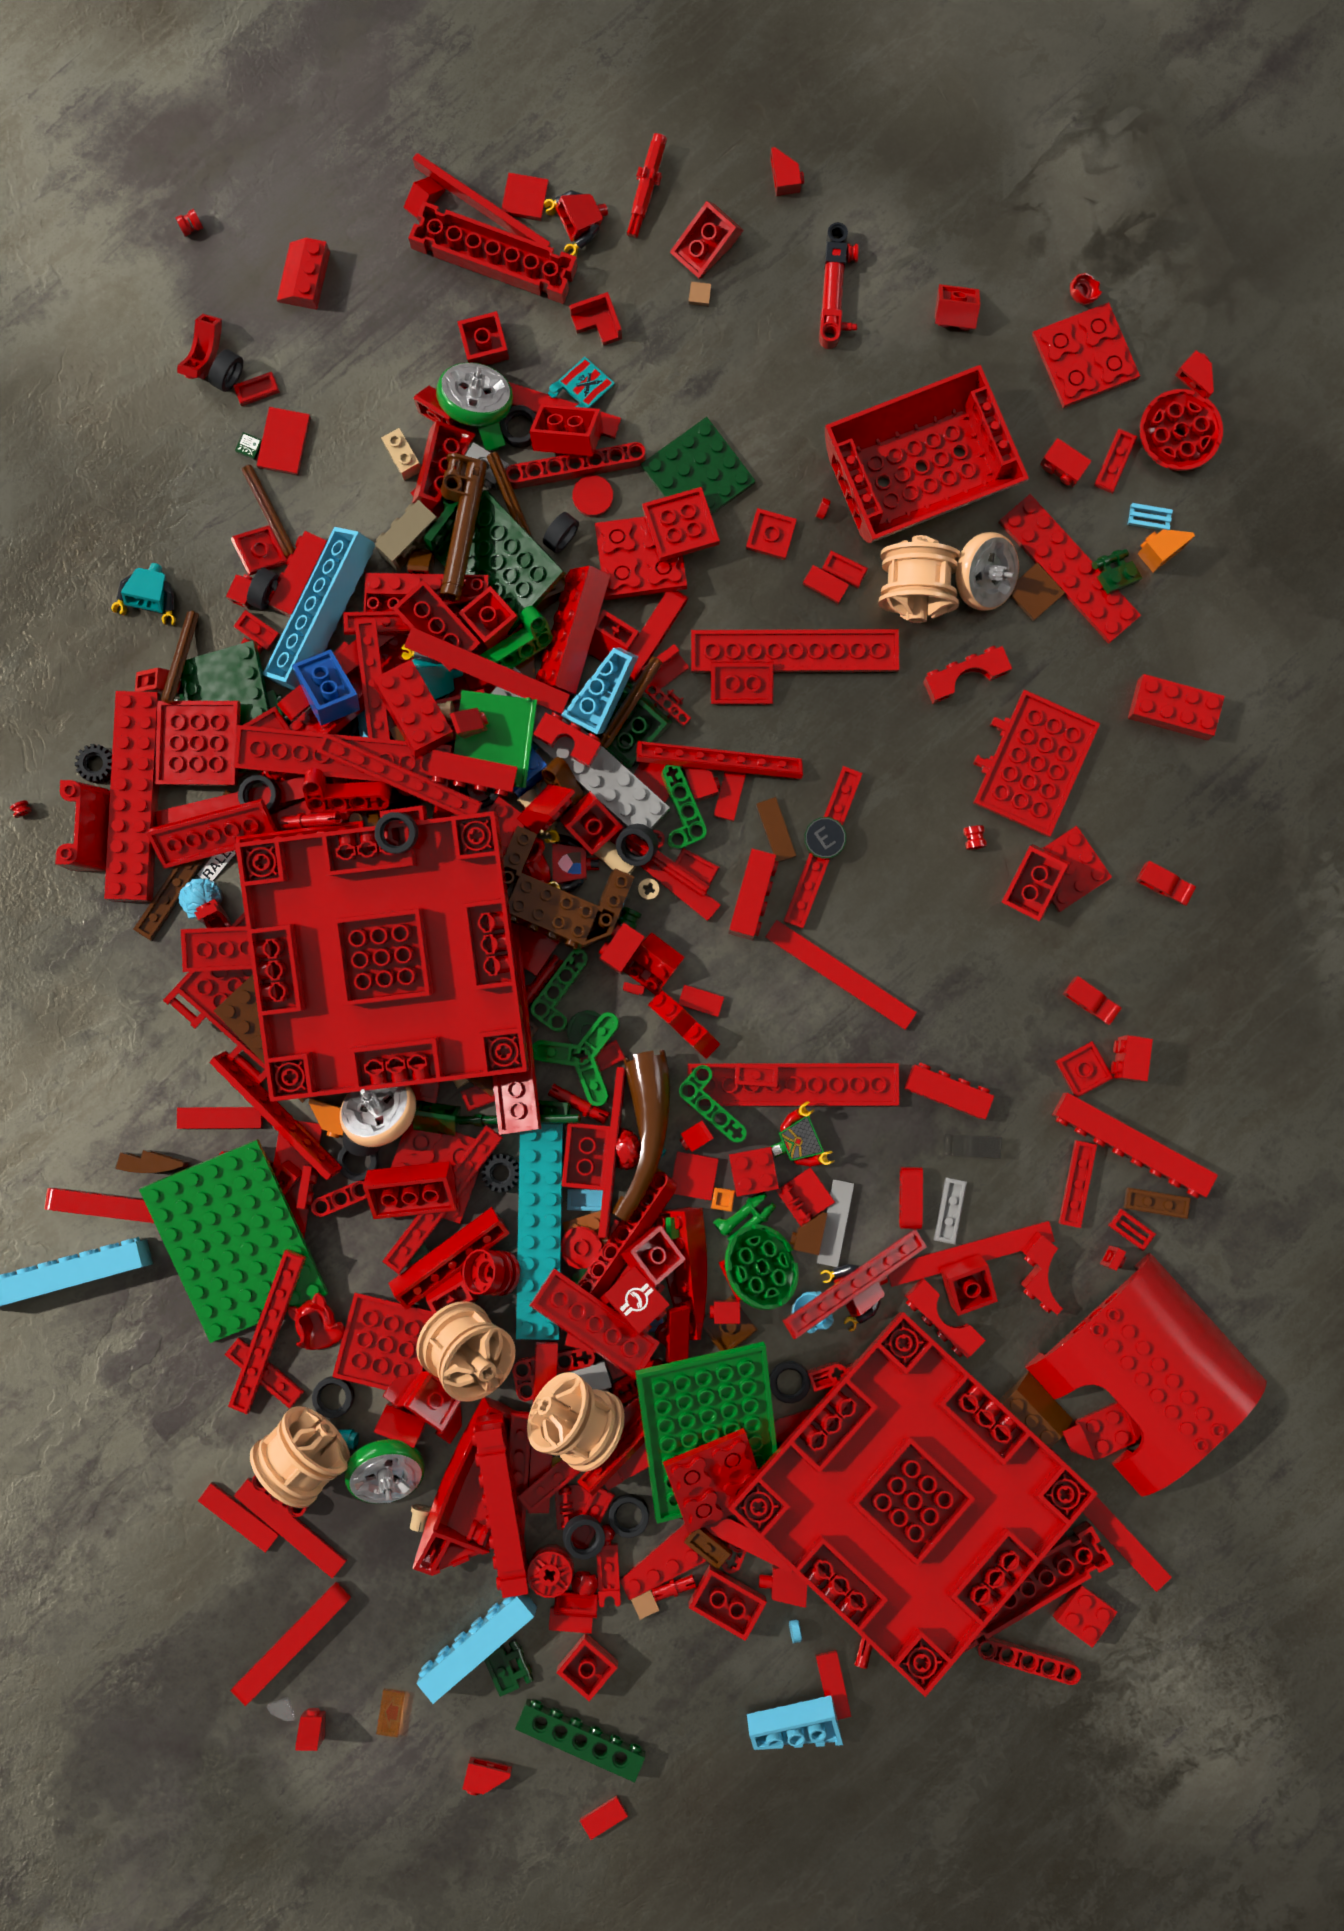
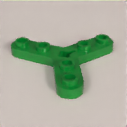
[532,1012,620,1107]

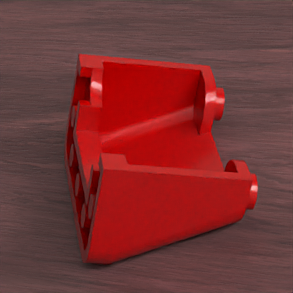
[55,780,110,872]

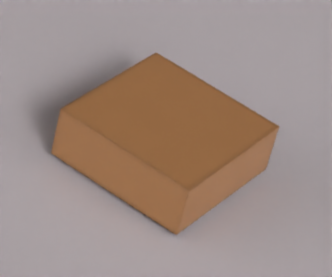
[689,282,711,306]
[631,1590,660,1619]

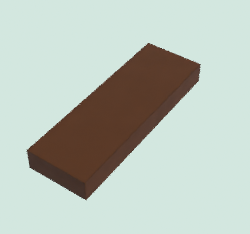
[756,797,796,862]
[1123,1187,1191,1219]

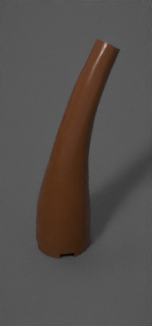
[611,1050,670,1222]

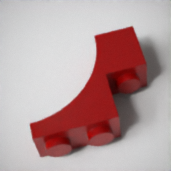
[648,990,720,1059]
[1021,1231,1063,1315]

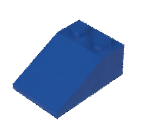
[292,649,360,726]

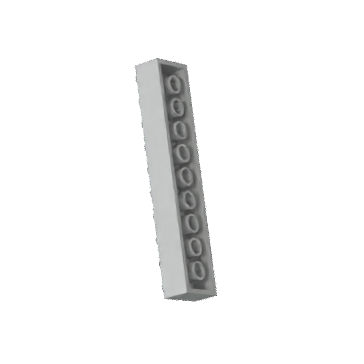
[491,667,670,840]

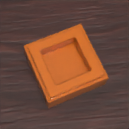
[711,1187,735,1212]

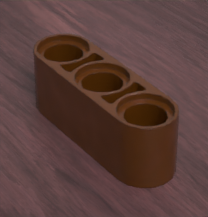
[542,757,585,815]

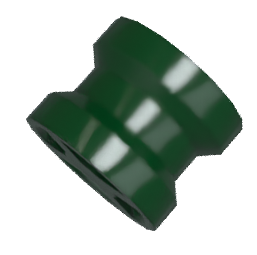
[616,906,642,930]

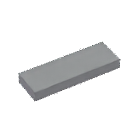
[934,1178,967,1244]

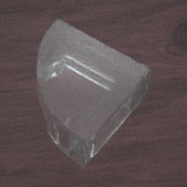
[267,1697,295,1721]

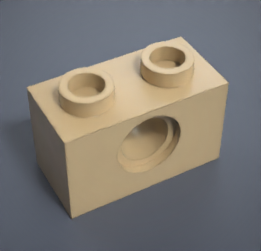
[381,428,421,481]

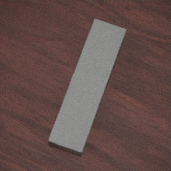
[816,1179,854,1267]

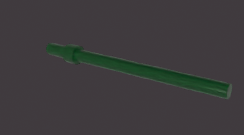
[458,1114,581,1127]

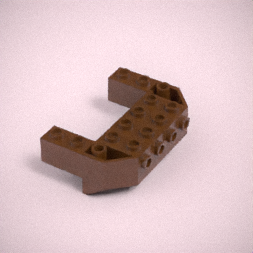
[503,826,634,950]

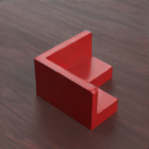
[569,292,622,346]

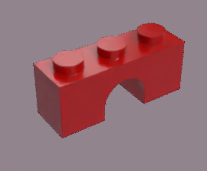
[533,712,602,768]

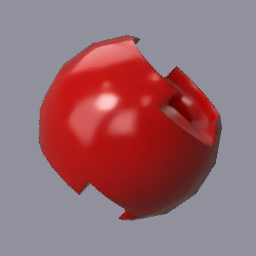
[571,1571,598,1596]

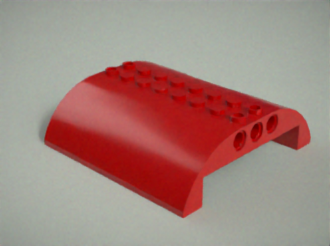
[1025,1252,1267,1497]

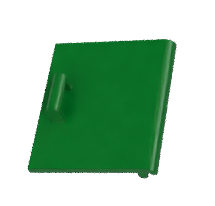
[454,690,537,788]

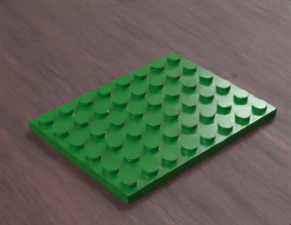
[139,1139,328,1343]
[635,1342,777,1524]

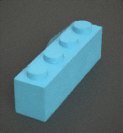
[560,648,638,734]
[747,1696,843,1750]

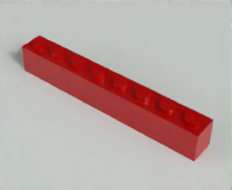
[1052,1092,1218,1199]

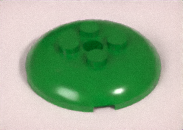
[725,1224,799,1310]

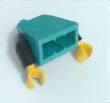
[111,563,176,626]
[402,644,463,701]

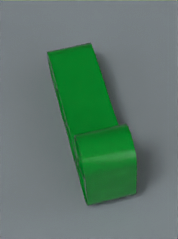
[480,606,553,669]
[661,765,707,850]
[531,949,588,1032]
[679,1065,747,1143]

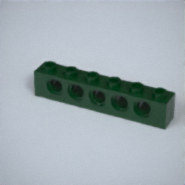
[515,1699,646,1783]

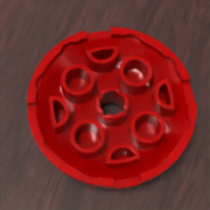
[1140,389,1223,471]

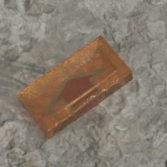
[376,1688,405,1738]

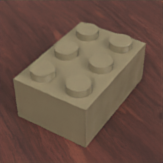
[375,500,437,573]

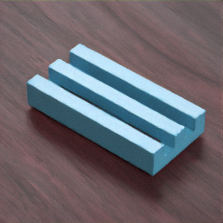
[1128,503,1173,530]

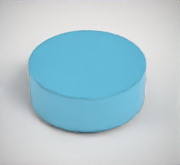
[789,1620,802,1643]

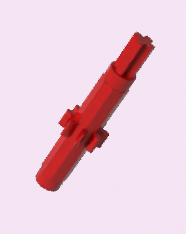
[627,133,667,238]

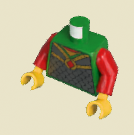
[770,1101,835,1167]

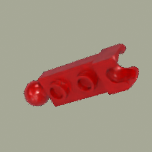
[597,1525,621,1607]

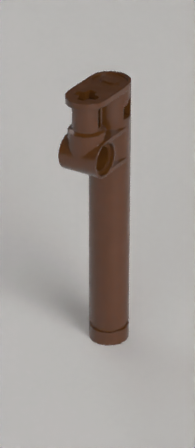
[440,453,487,602]

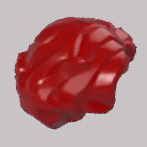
[615,1128,641,1170]

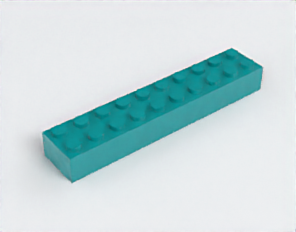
[516,1124,564,1340]

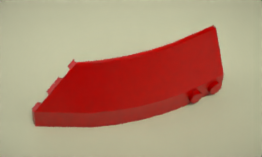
[413,1397,515,1576]

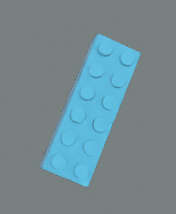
[416,1595,537,1704]

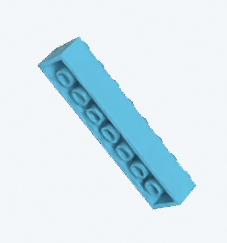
[263,527,375,690]
[0,1237,153,1306]

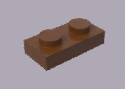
[684,1527,732,1570]

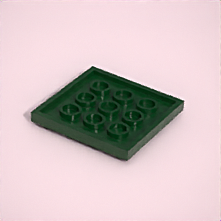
[641,417,756,515]

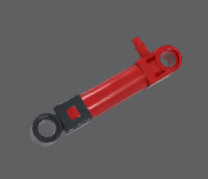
[819,222,857,349]

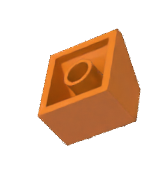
[1138,529,1195,573]

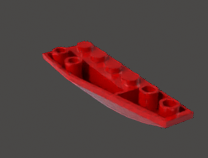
[364,573,489,612]
[656,1207,707,1340]

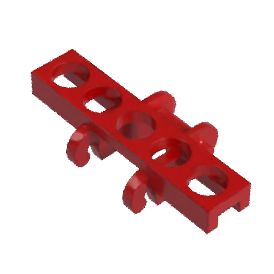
[644,682,691,727]

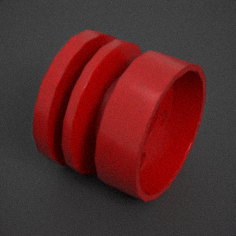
[462,1249,520,1296]
[527,1544,574,1598]

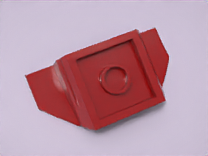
[382,1371,462,1444]
[1062,1402,1141,1460]

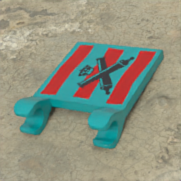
[548,357,615,408]

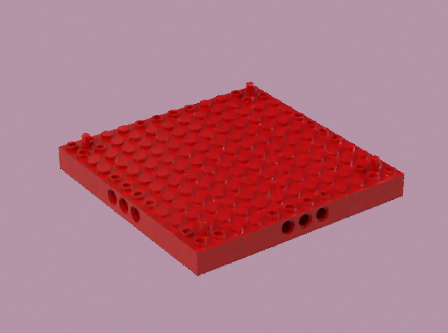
[235,811,530,1102]
[727,1312,1098,1697]

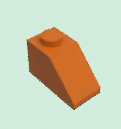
[308,1099,343,1138]

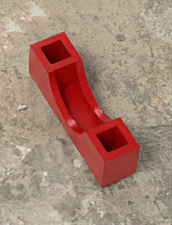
[923,646,1012,704]
[904,1278,986,1359]

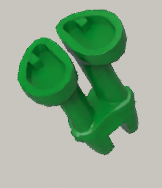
[713,1192,776,1242]

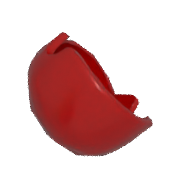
[1070,273,1102,305]

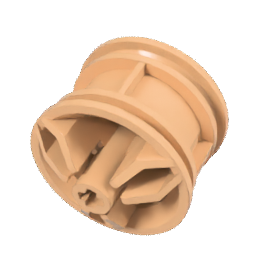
[878,535,961,623]
[417,1301,515,1402]
[527,1372,624,1472]
[250,1406,350,1508]

